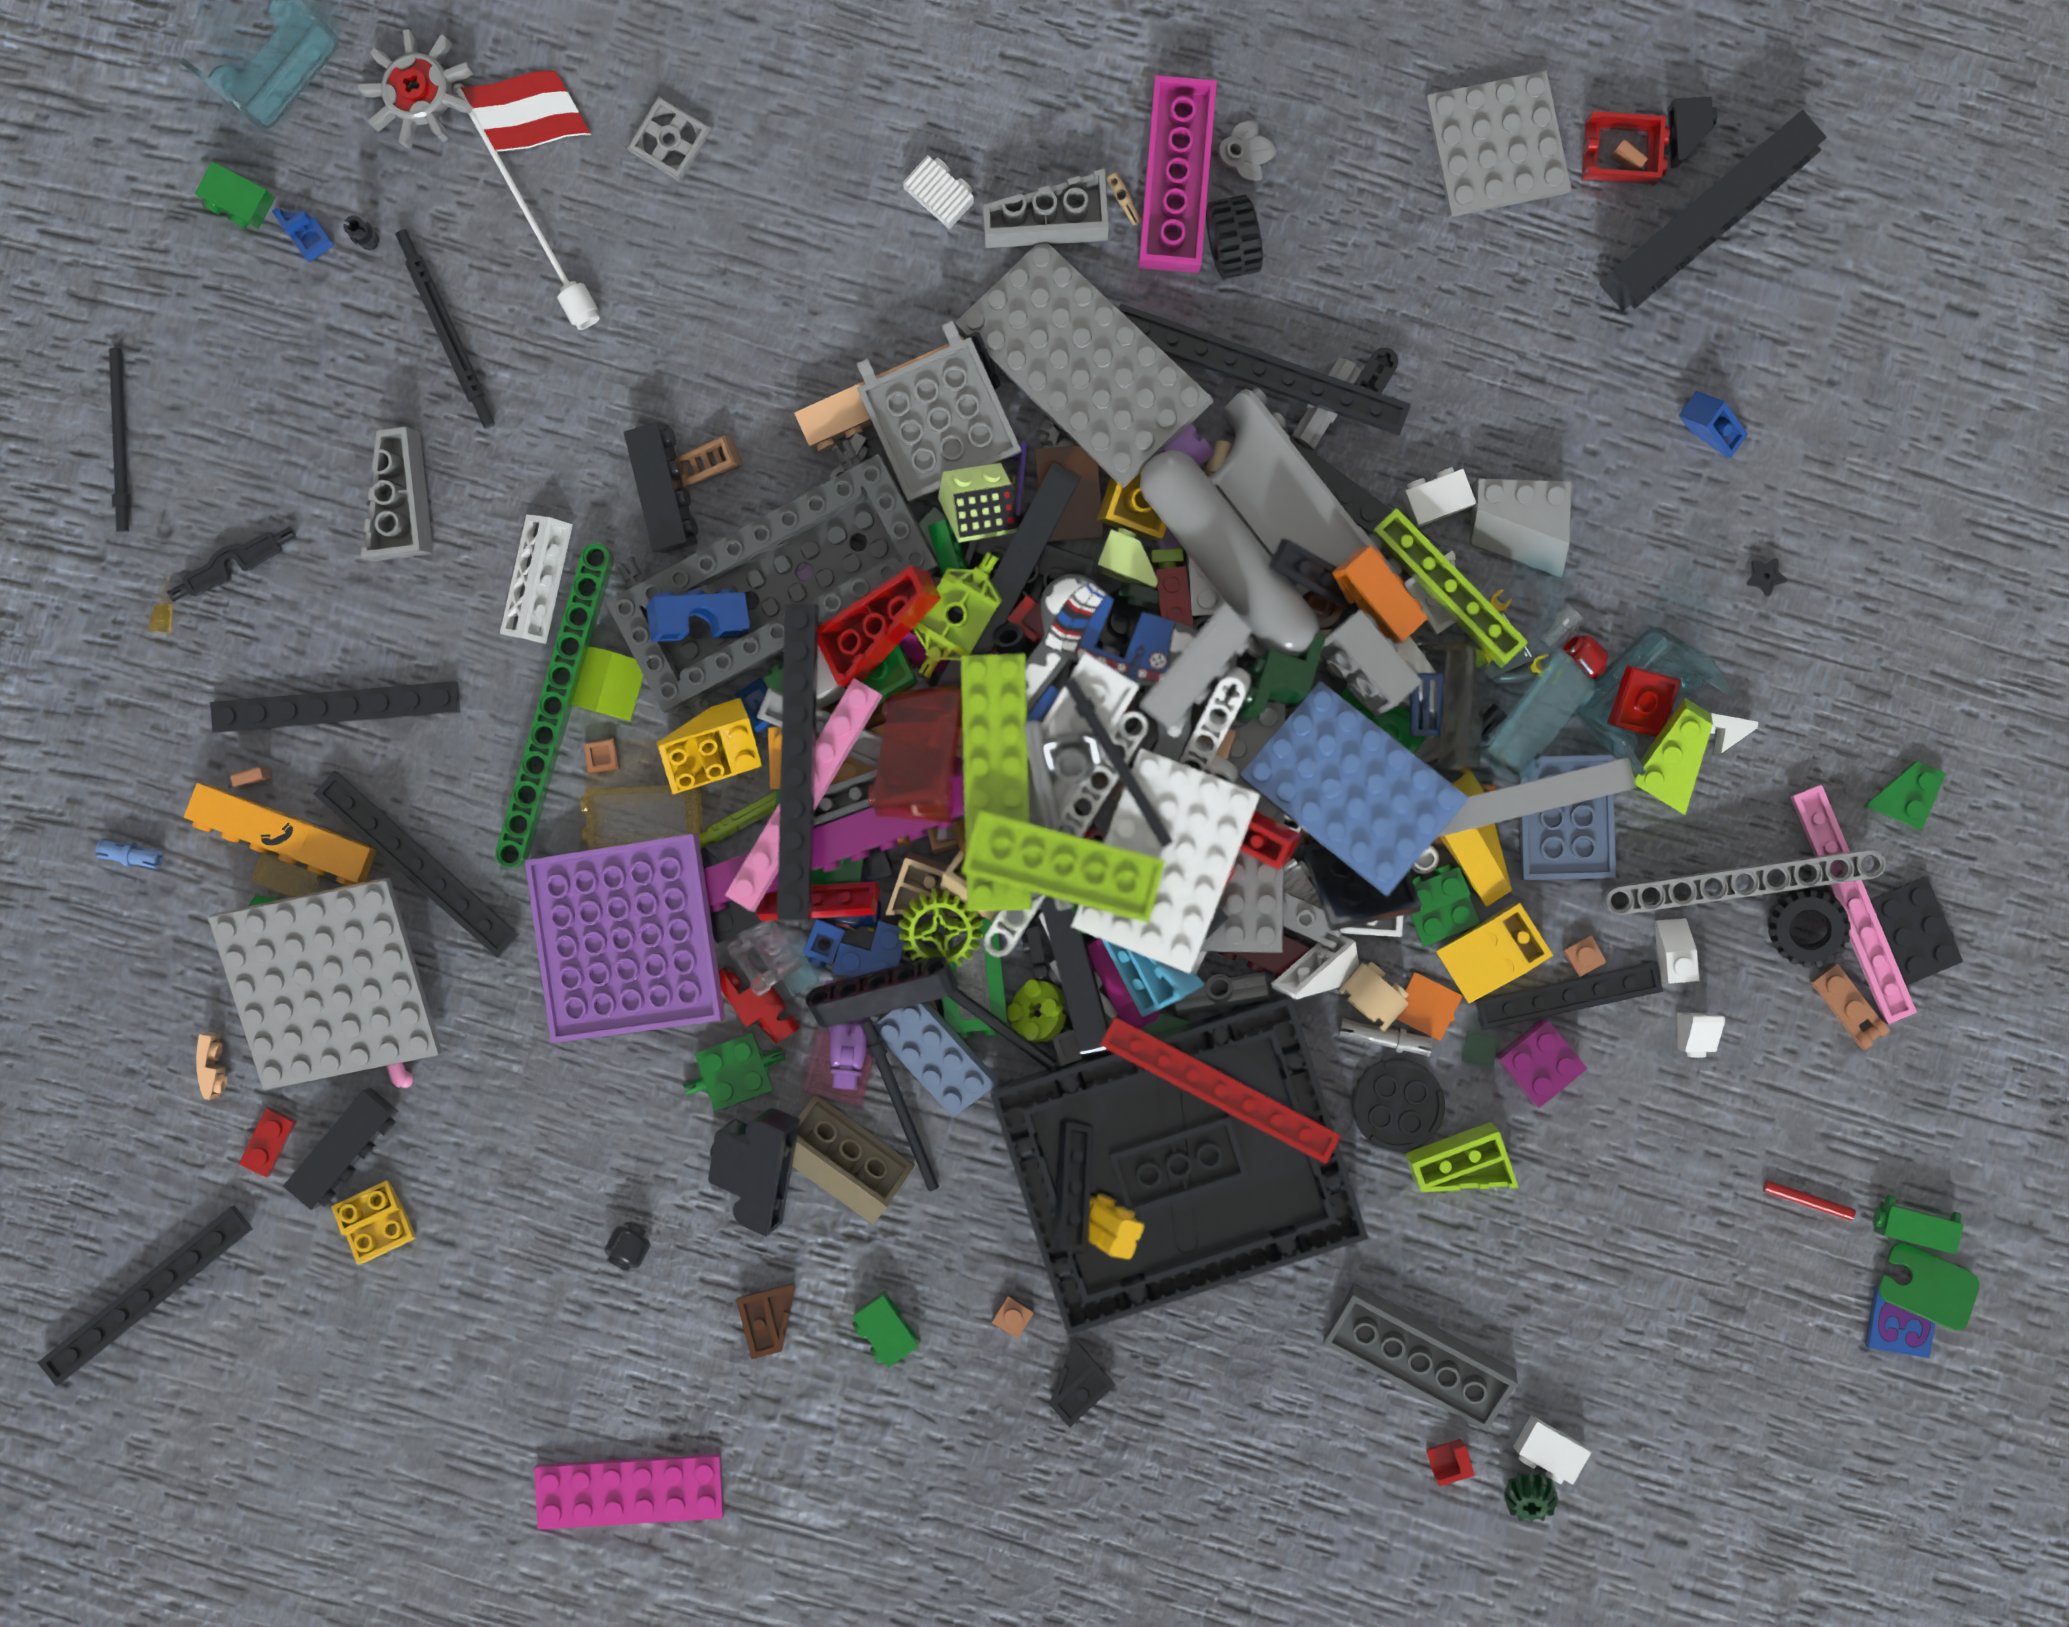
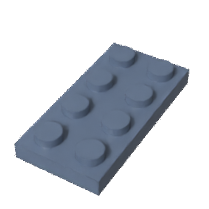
[874,1002,999,1118]

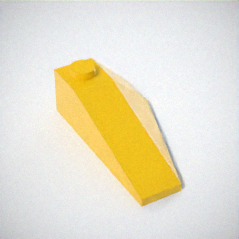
[1440,770,1512,907]

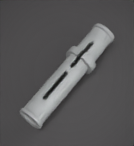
[1338,1017,1433,1057]

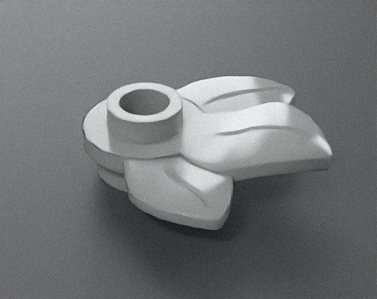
[1218,121,1277,181]

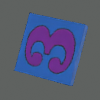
[1865,1285,1935,1358]

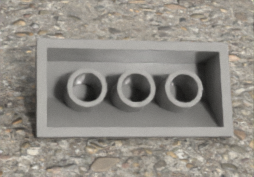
[1140,603,1253,731]

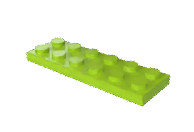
[962,811,1166,923]

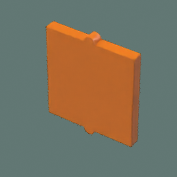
[1396,972,1463,1041]

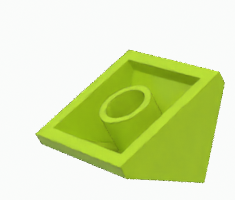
[572,646,644,721]

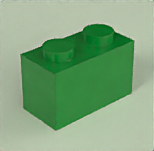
[194,161,275,230]
[852,1290,920,1368]

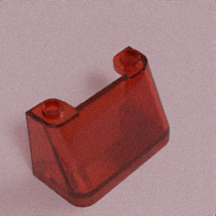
[868,686,963,823]

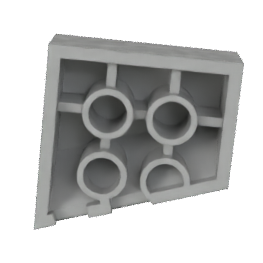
[1470,478,1571,578]
[1320,609,1422,717]

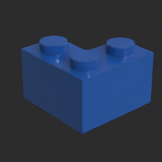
[832,920,907,978]

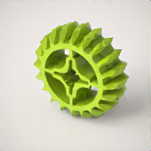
[899,887,983,967]

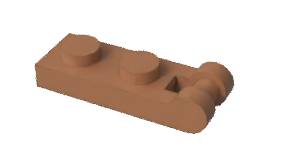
[1810,963,1890,1051]

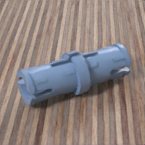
[95,839,163,870]

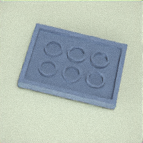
[1518,755,1616,880]

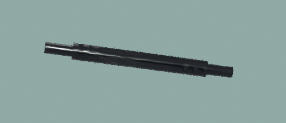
[395,229,495,429]

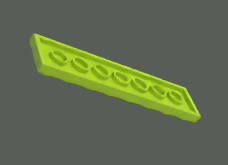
[961,654,1032,911]

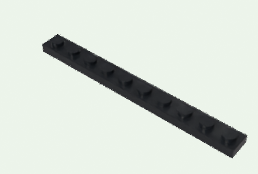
[1119,304,1411,436]
[777,604,819,921]

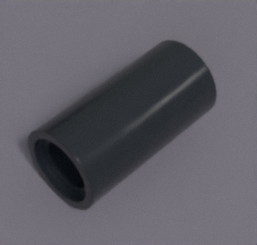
[992,623,1031,661]

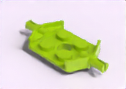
[913,552,1003,678]

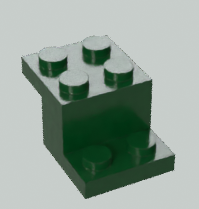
[1235,633,1326,724]

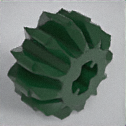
[1504,1471,1558,1523]

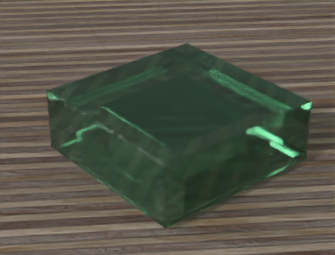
[1462,1031,1499,1068]

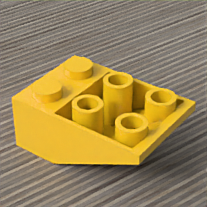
[657,698,762,795]
[1435,902,1553,1003]

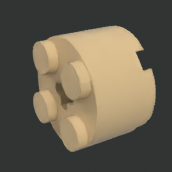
[1337,962,1409,1032]

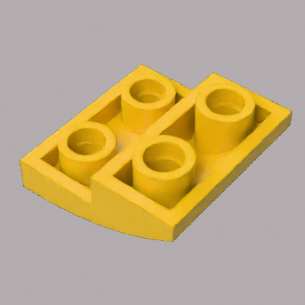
[331,1180,416,1265]

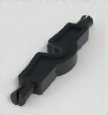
[167,526,297,602]

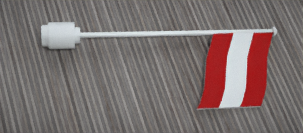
[453,71,599,330]

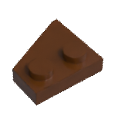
[736,1282,796,1359]

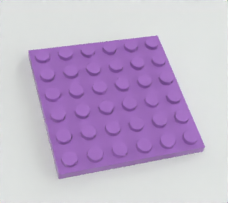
[524,833,725,1043]

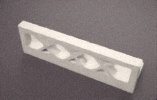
[500,514,573,644]

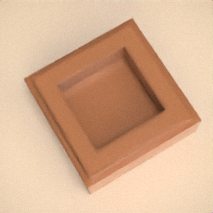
[1610,140,1647,171]
[583,738,620,774]
[230,767,272,787]

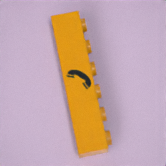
[184,783,377,885]

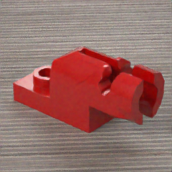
[718,968,801,1044]

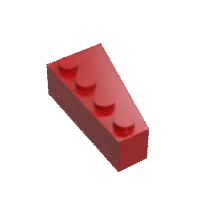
[818,565,941,687]

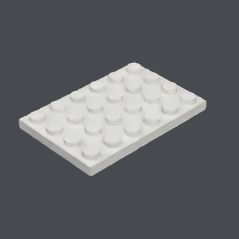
[1071,748,1260,973]

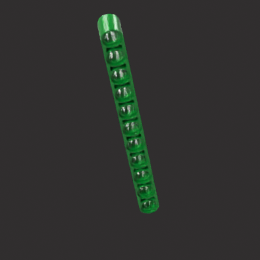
[495,543,614,868]

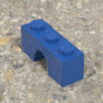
[646,589,750,642]

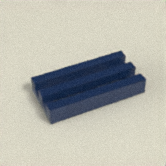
[1409,673,1444,736]

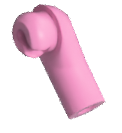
[386,1062,414,1088]

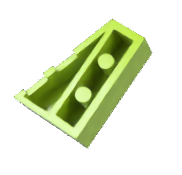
[1632,698,1713,815]
[1404,1122,1519,1192]

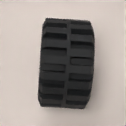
[1206,194,1263,280]
[1768,887,1851,968]

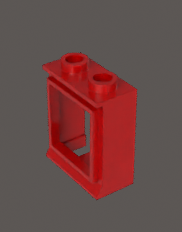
[1582,111,1670,186]

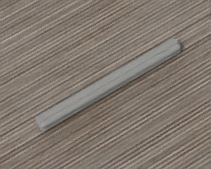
[1024,721,1073,910]

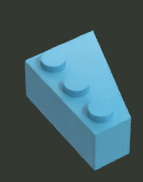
[1102,939,1205,1017]

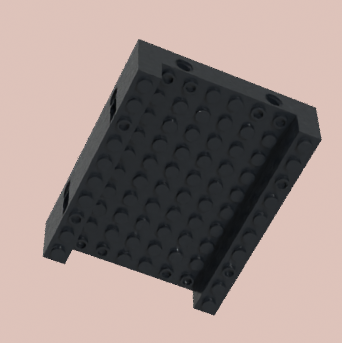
[990,993,1369,1336]

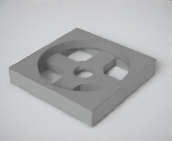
[627,96,712,182]

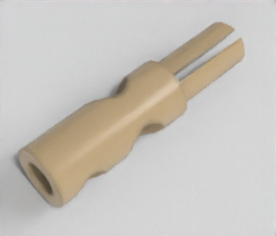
[1106,172,1142,226]

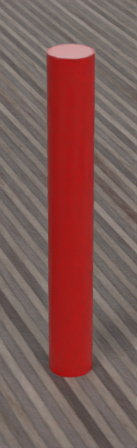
[1763,1180,1856,1221]

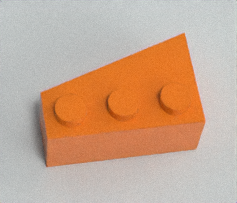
[1332,545,1428,644]

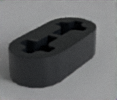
[1355,347,1398,393]

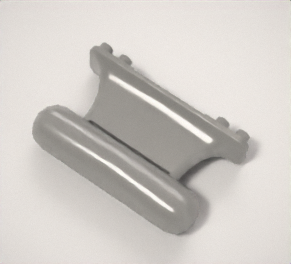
[1139,388,1401,659]

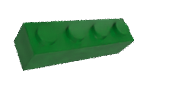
[928,519,969,576]

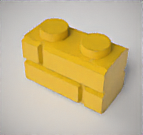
[1088,1194,1144,1259]

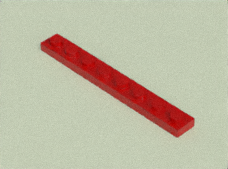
[1100,1016,1341,1164]

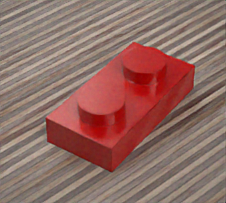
[239,1107,297,1178]

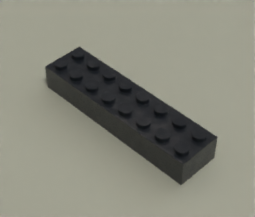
[1599,109,1827,311]

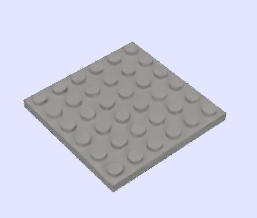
[208,877,442,1090]

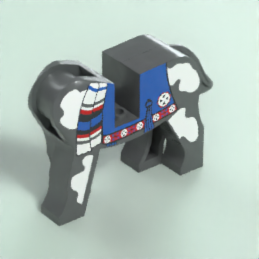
[1026,574,1227,763]

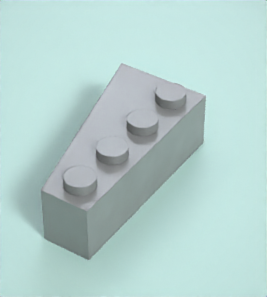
[361,427,433,561]

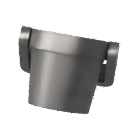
[1044,731,1101,784]

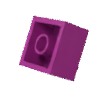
[1494,1018,1587,1108]

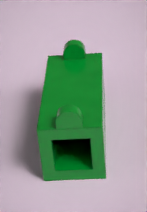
[1873,1195,1964,1254]

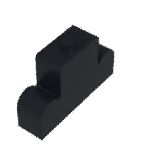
[708,1108,800,1237]

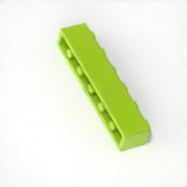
[1373,508,1528,669]

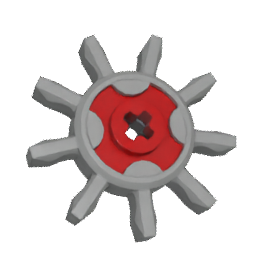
[357,29,474,149]

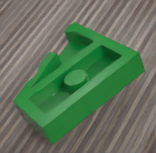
[1864,761,1946,830]

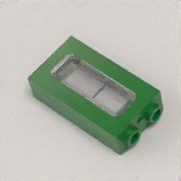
[936,917,1008,1038]

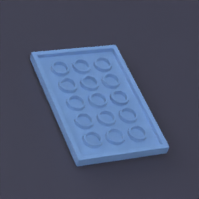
[1240,681,1469,896]

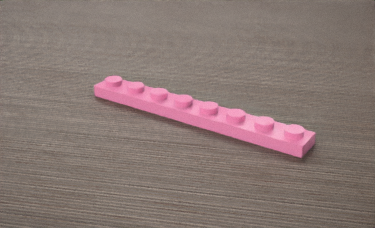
[725,679,883,912]
[1790,784,1917,1024]

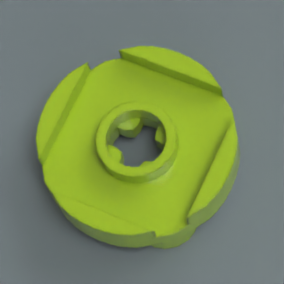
[1006,979,1066,1043]

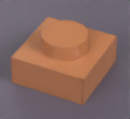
[1562,935,1606,977]
[992,1295,1034,1339]

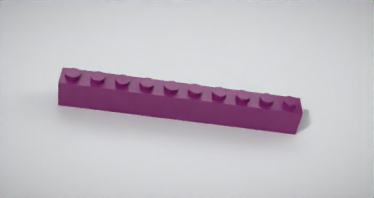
[703,774,965,914]

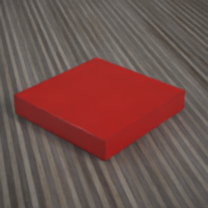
[1607,665,1682,737]

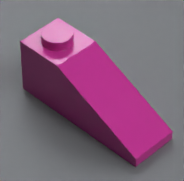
[1087,937,1160,1029]

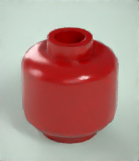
[1562,635,1608,680]

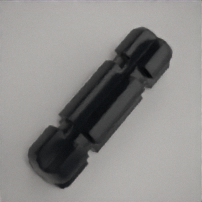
[965,332,1001,389]

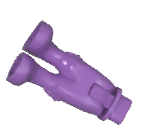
[825,981,869,1090]

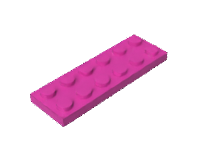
[534,1454,724,1530]

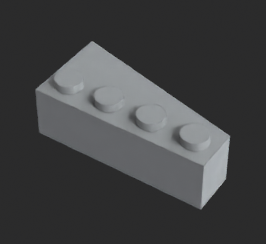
[983,168,1109,248]

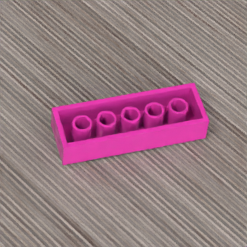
[1138,75,1217,273]

